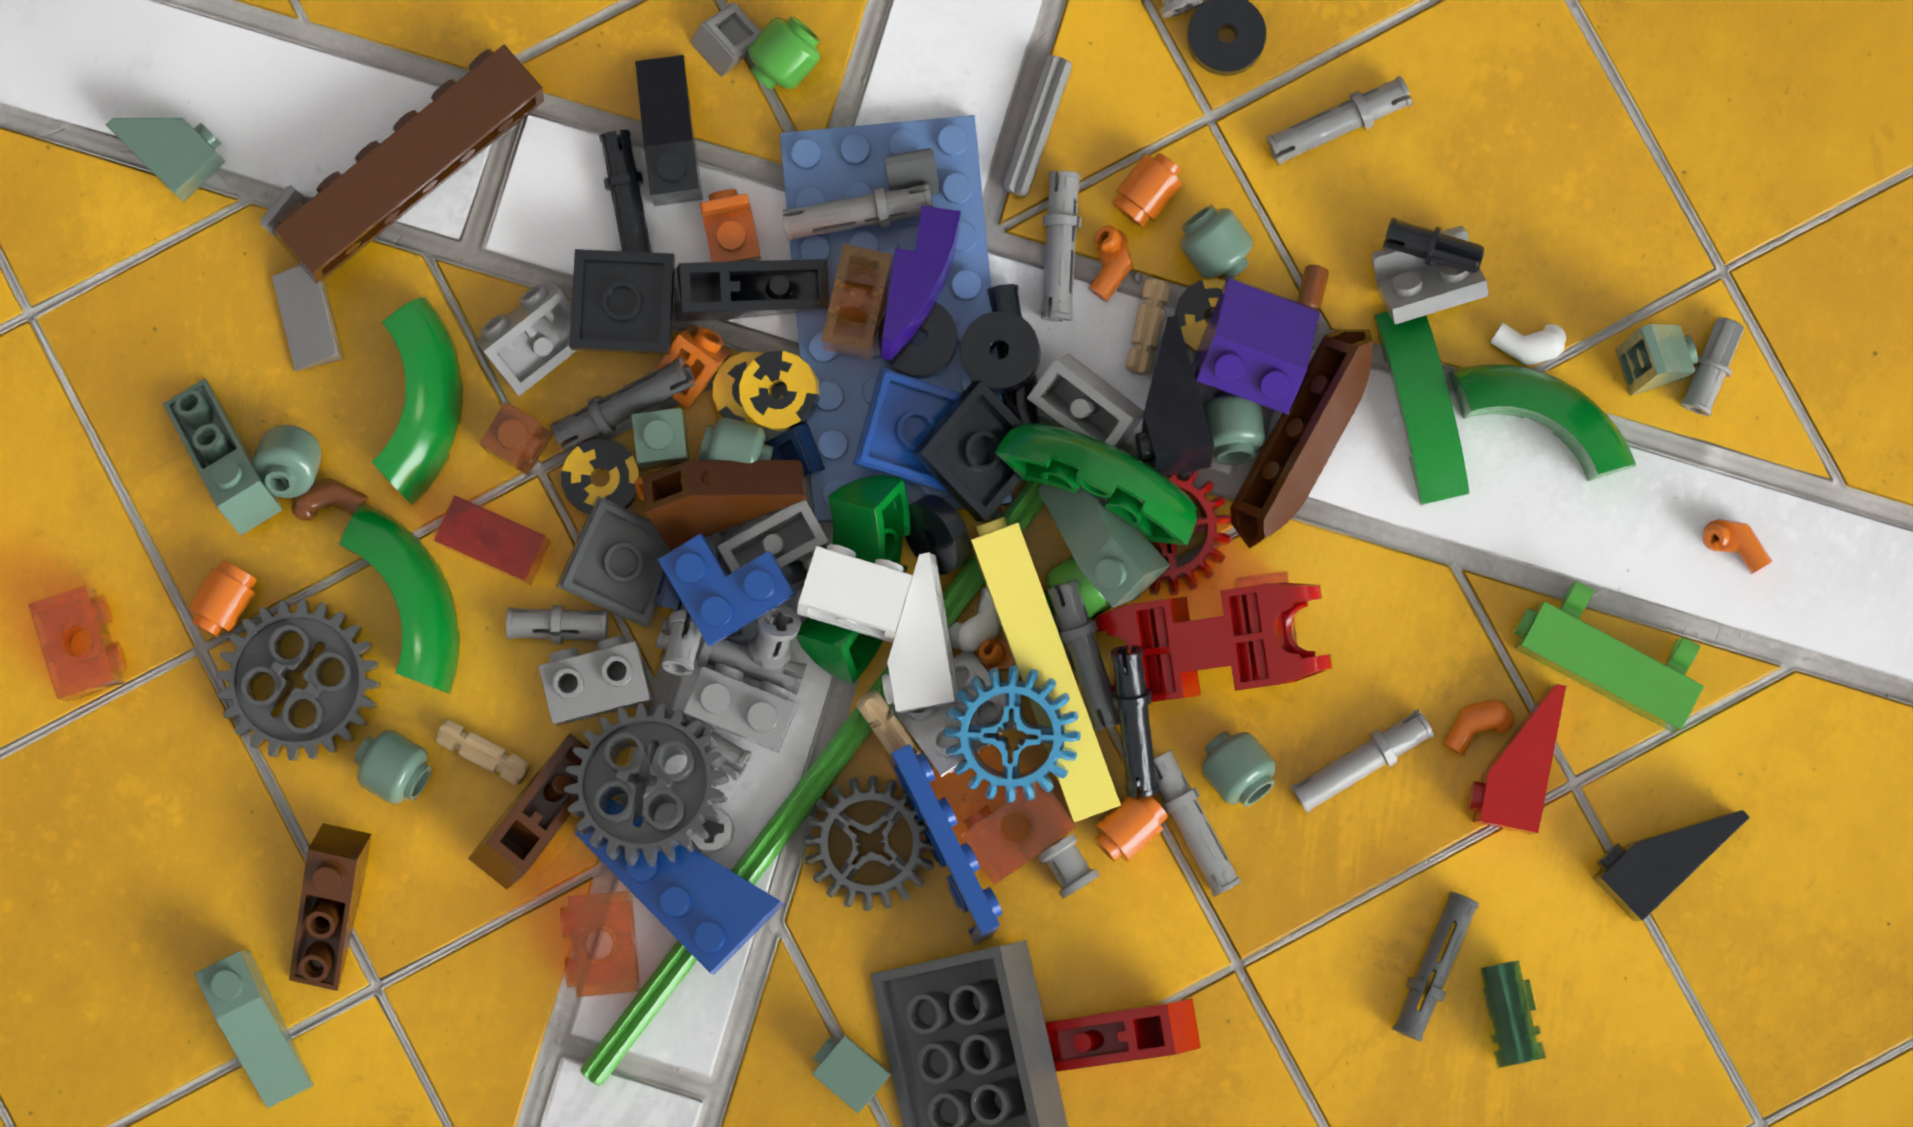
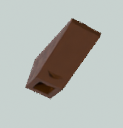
[642,460,807,550]
[289,823,371,991]

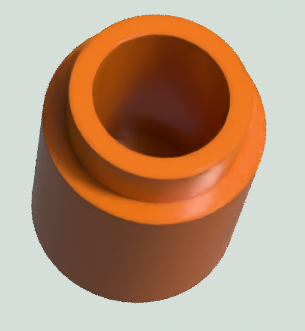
[1112,153,1183,228]
[188,560,257,637]
[1094,789,1168,862]

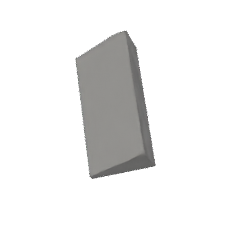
[272,265,344,371]

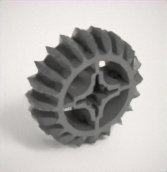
[803,775,935,911]

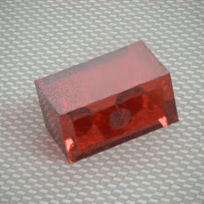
[434,495,551,586]

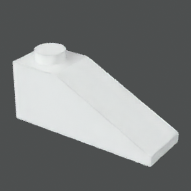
[882,553,961,713]

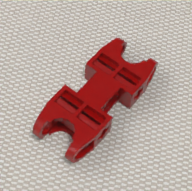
[1092,582,1332,702]

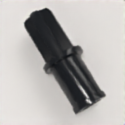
[1383,217,1484,273]

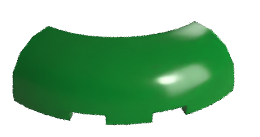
[372,297,463,505]
[1448,364,1636,481]
[995,423,1197,545]
[796,475,910,684]
[339,503,460,694]

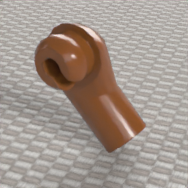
[1296,265,1329,310]
[291,478,368,521]

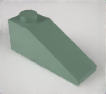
[1615,324,1698,396]
[1038,484,1170,608]
[194,951,314,1108]

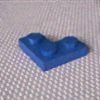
[658,534,797,646]

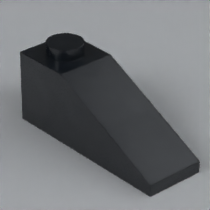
[635,55,703,206]
[674,259,830,321]
[1135,316,1214,477]
[1592,810,1750,921]

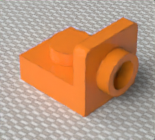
[699,189,761,262]
[654,324,732,409]

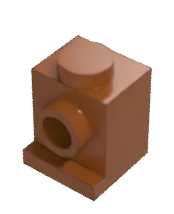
[480,402,553,476]

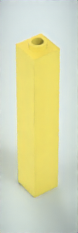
[970,517,1121,823]

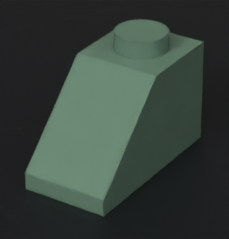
[106,118,226,202]

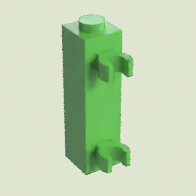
[1513,581,1704,732]

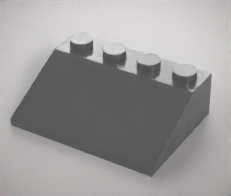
[870,940,1068,1127]

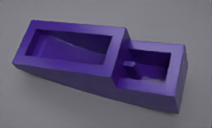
[881,206,961,360]

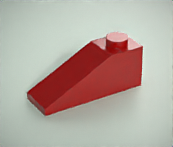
[1467,684,1566,834]
[1045,998,1201,1072]

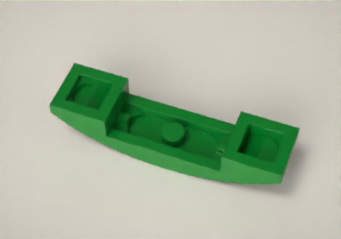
[1373,312,1470,505]

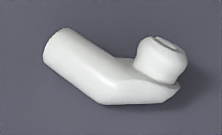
[949,588,1000,652]

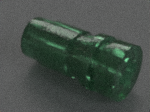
[1480,960,1546,1068]

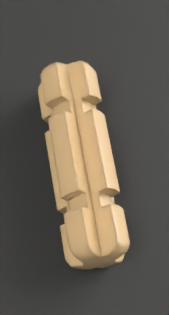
[1125,279,1171,375]
[856,690,920,756]
[435,720,530,785]

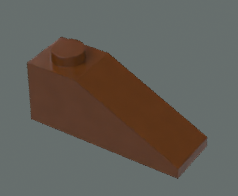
[468,733,588,890]

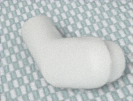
[1490,322,1566,365]

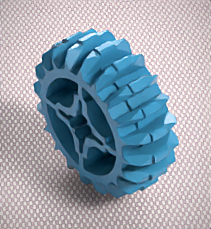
[944,665,1081,803]

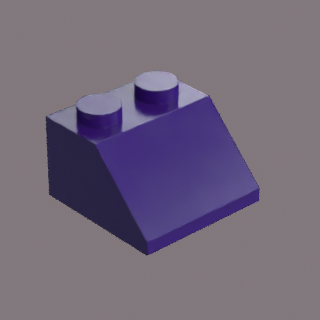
[1191,276,1320,414]

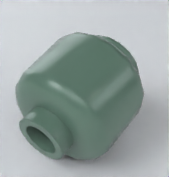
[1180,205,1253,280]
[1203,390,1266,465]
[698,417,774,463]
[252,425,322,498]
[354,730,432,804]
[1202,731,1276,807]

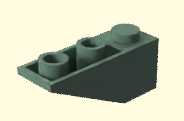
[163,378,283,536]

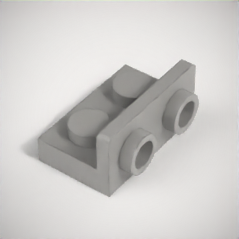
[1371,226,1489,325]
[476,281,576,396]

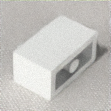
[796,544,913,643]

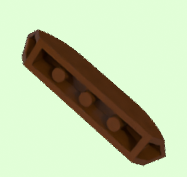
[1230,329,1373,549]

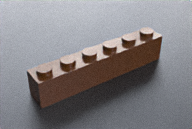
[274,44,544,284]

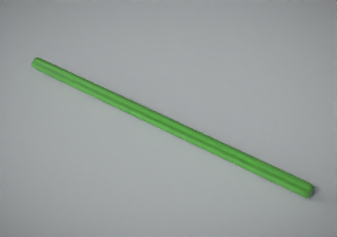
[580,481,1045,1086]

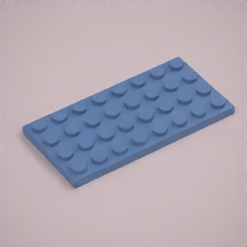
[780,115,1012,523]

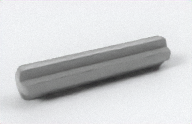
[1003,55,1072,197]

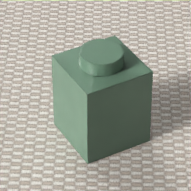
[631,408,690,470]
[812,1034,891,1113]

